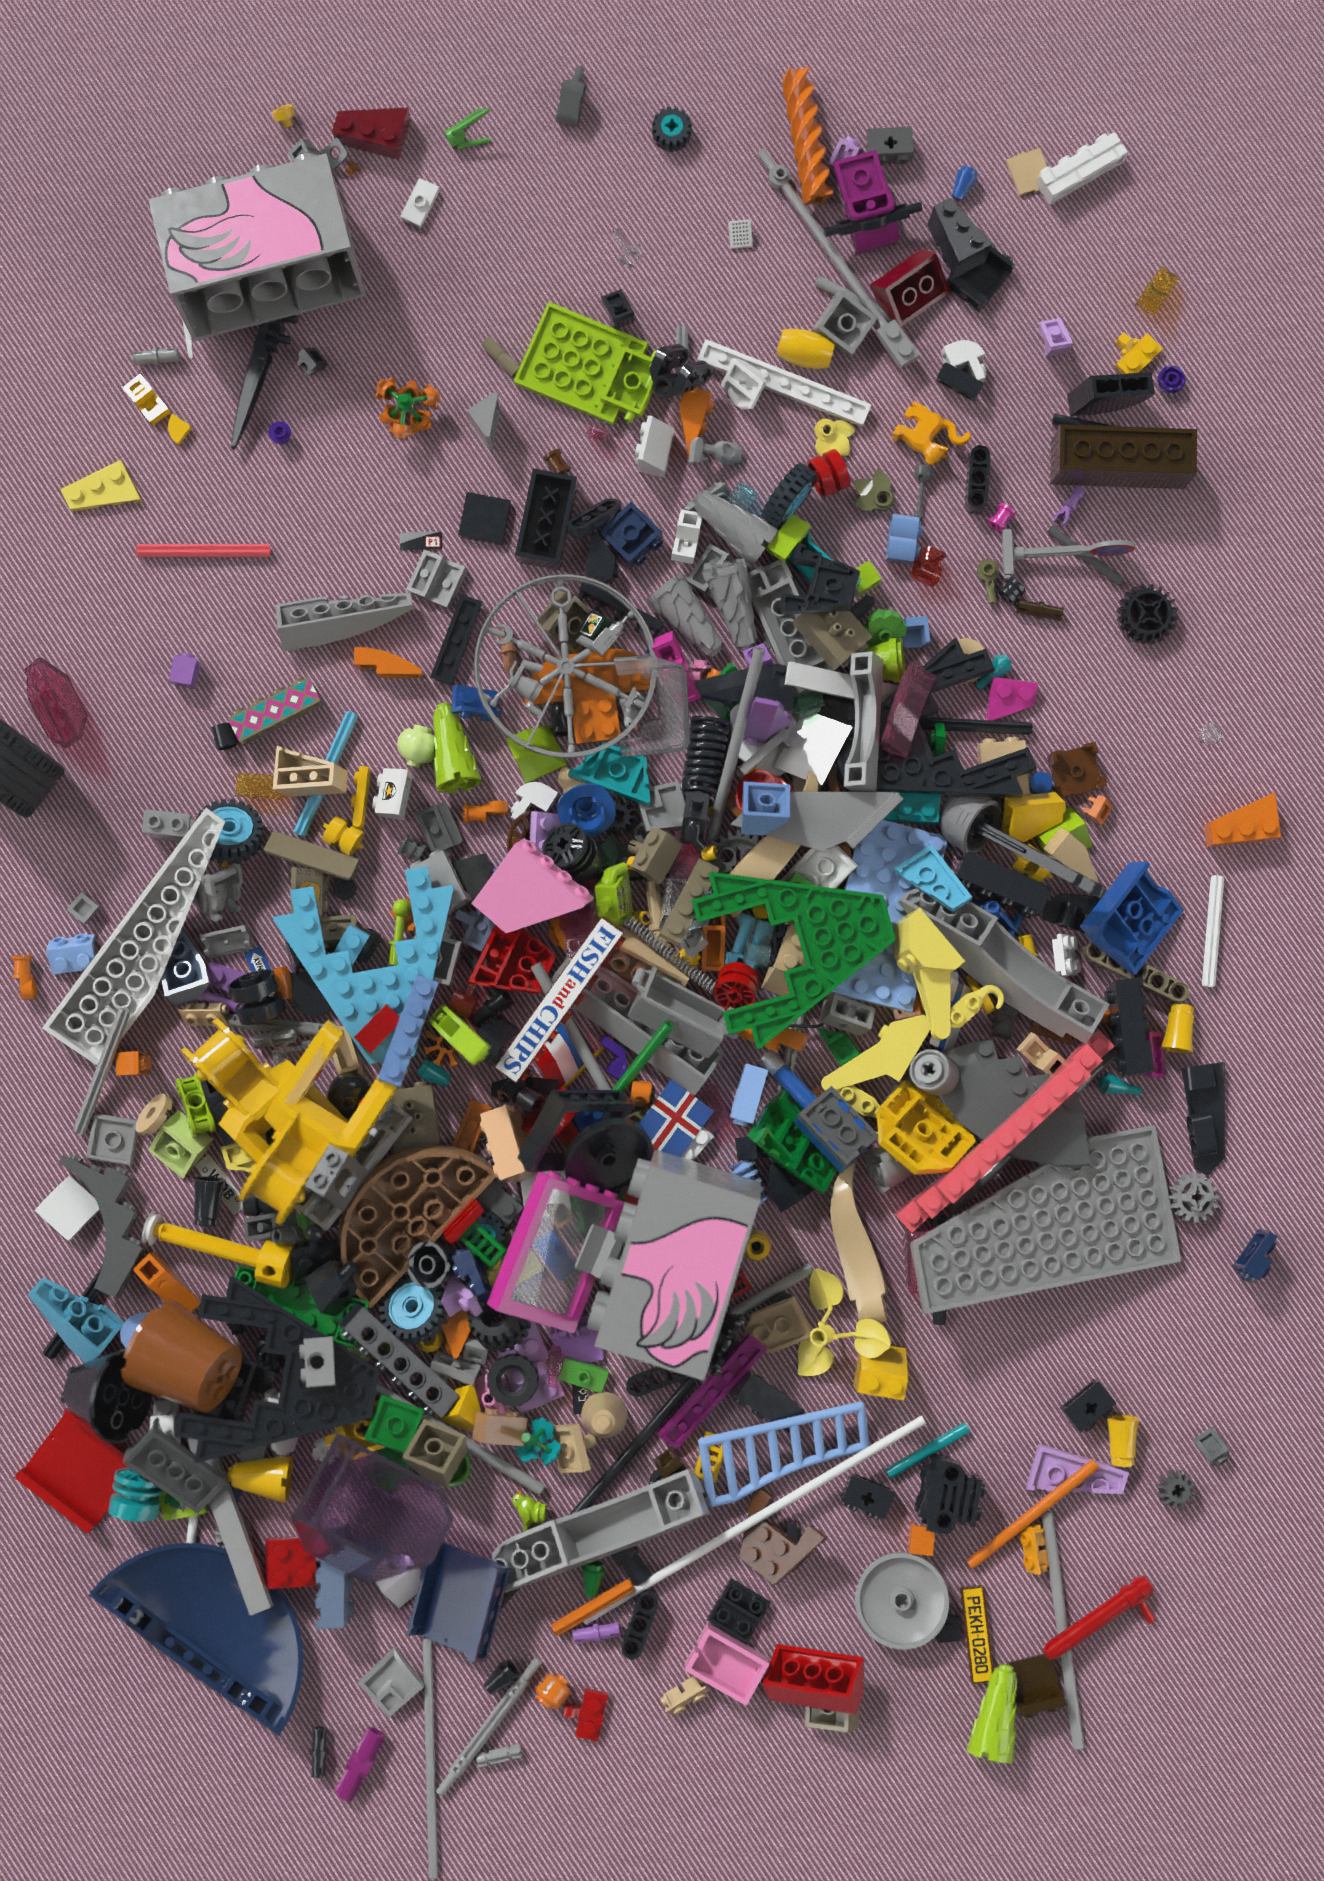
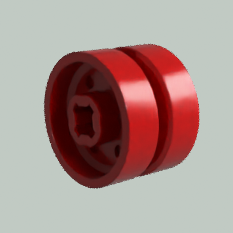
[807,449,851,498]
[714,962,759,1010]

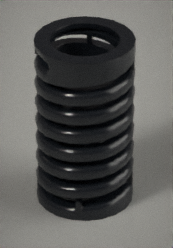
[680,716,731,797]

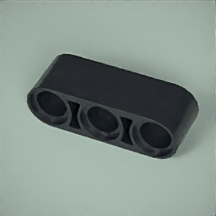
[965,445,991,515]
[621,1589,658,1660]

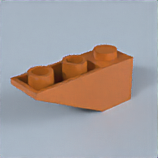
[679,388,715,461]
[132,1252,201,1312]

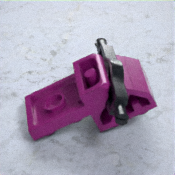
[823,150,923,255]

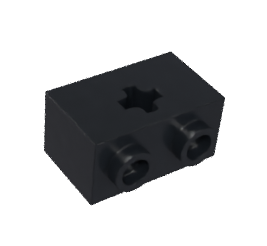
[1059,1379,1116,1432]
[840,1472,895,1520]

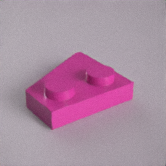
[985,677,1038,720]

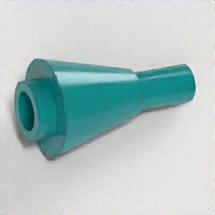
[975,654,1013,691]
[1098,1072,1142,1096]

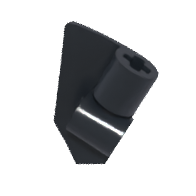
[1042,893,1101,934]
[491,1076,559,1114]

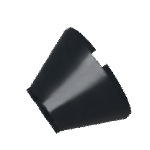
[60,1349,152,1444]

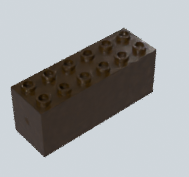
[1050,424,1197,489]

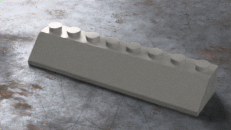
[551,946,725,1096]

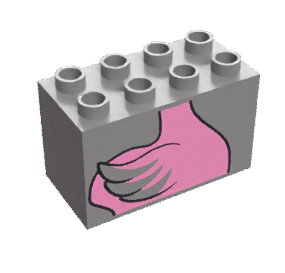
[148,153,366,341]
[586,1149,761,1381]

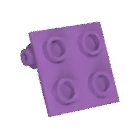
[550,1314,604,1369]

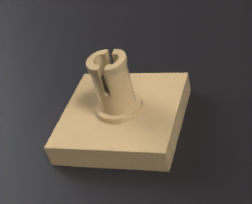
[551,1423,596,1473]

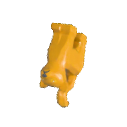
[892,401,971,466]

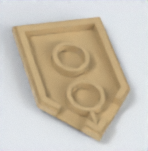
[742,1296,812,1353]

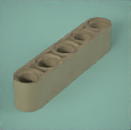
[1082,942,1190,1003]

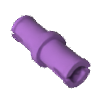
[573,1622,621,1645]

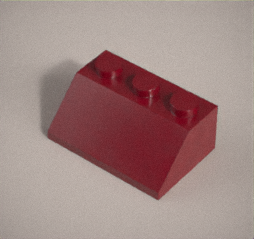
[870,249,950,327]

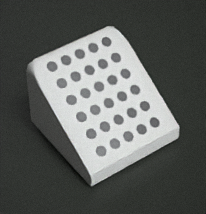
[728,220,752,249]

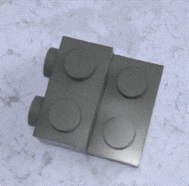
[476,1177,524,1232]

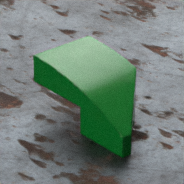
[818,1028,860,1067]

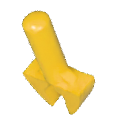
[966,975,995,1015]

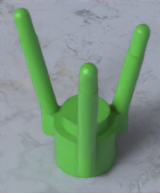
[444,108,491,150]

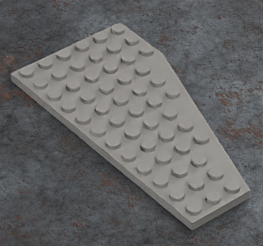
[910,1125,1182,1314]

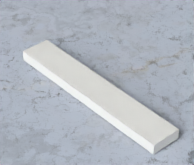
[784,662,900,703]

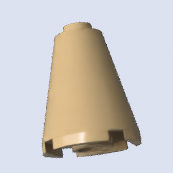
[581,1392,627,1439]

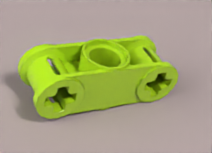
[175,1073,216,1138]

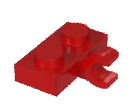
[563,1688,608,1742]

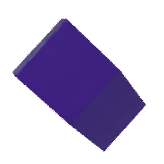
[597,1035,627,1081]

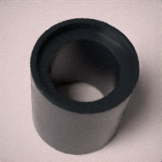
[211,723,237,751]

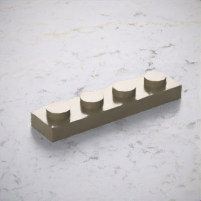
[659,858,720,947]

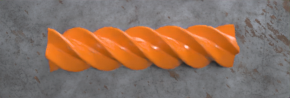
[781,67,834,205]

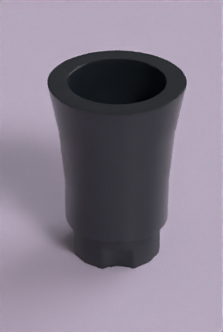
[193,1176,226,1227]

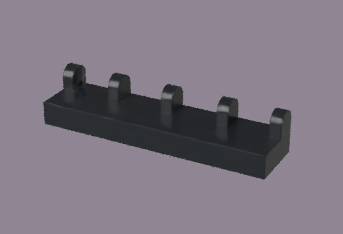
[577,583,664,639]

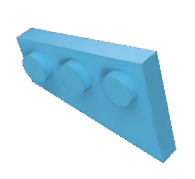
[893,844,972,912]

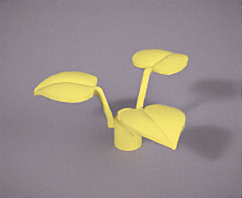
[798,1268,891,1376]

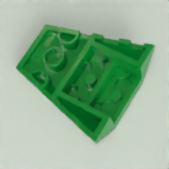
[747,1089,837,1194]

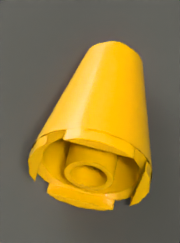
[228,1455,293,1503]

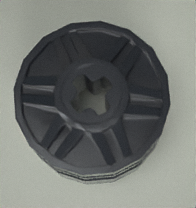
[543,823,604,882]

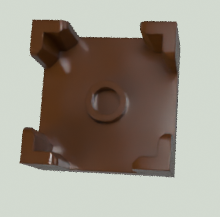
[1047,741,1107,799]

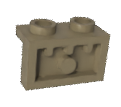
[320,914,357,952]

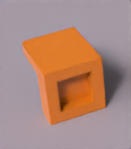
[907,1521,935,1556]

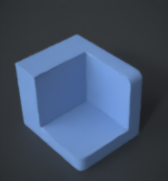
[902,616,930,649]

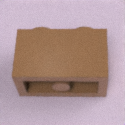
[472,1408,528,1446]

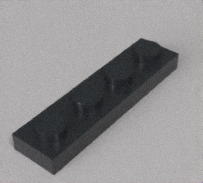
[430,594,483,687]

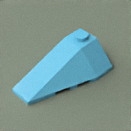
[28,1278,125,1363]

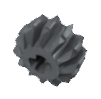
[1156,1469,1196,1510]

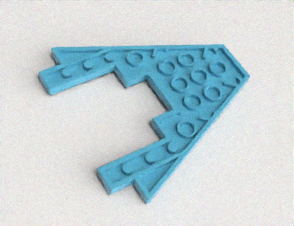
[273,866,454,1064]

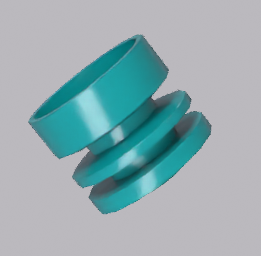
[108,1468,162,1522]

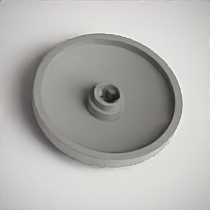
[855,1552,949,1650]

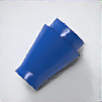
[951,165,978,202]

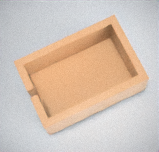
[480,1105,538,1183]

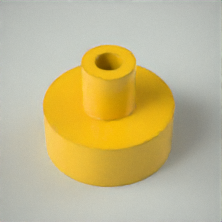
[272,104,296,128]

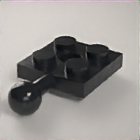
[290,1223,338,1287]

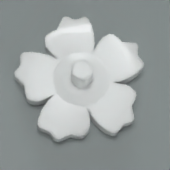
[312,1438,340,1464]

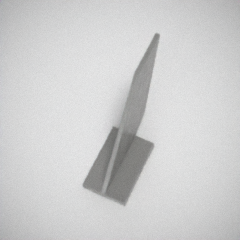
[731,792,903,851]

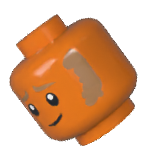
[536,1674,570,1710]

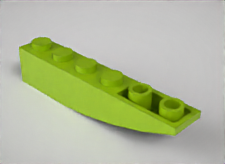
[428,1003,490,1065]

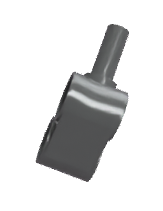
[556,66,586,127]

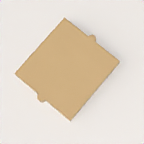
[1006,148,1047,196]

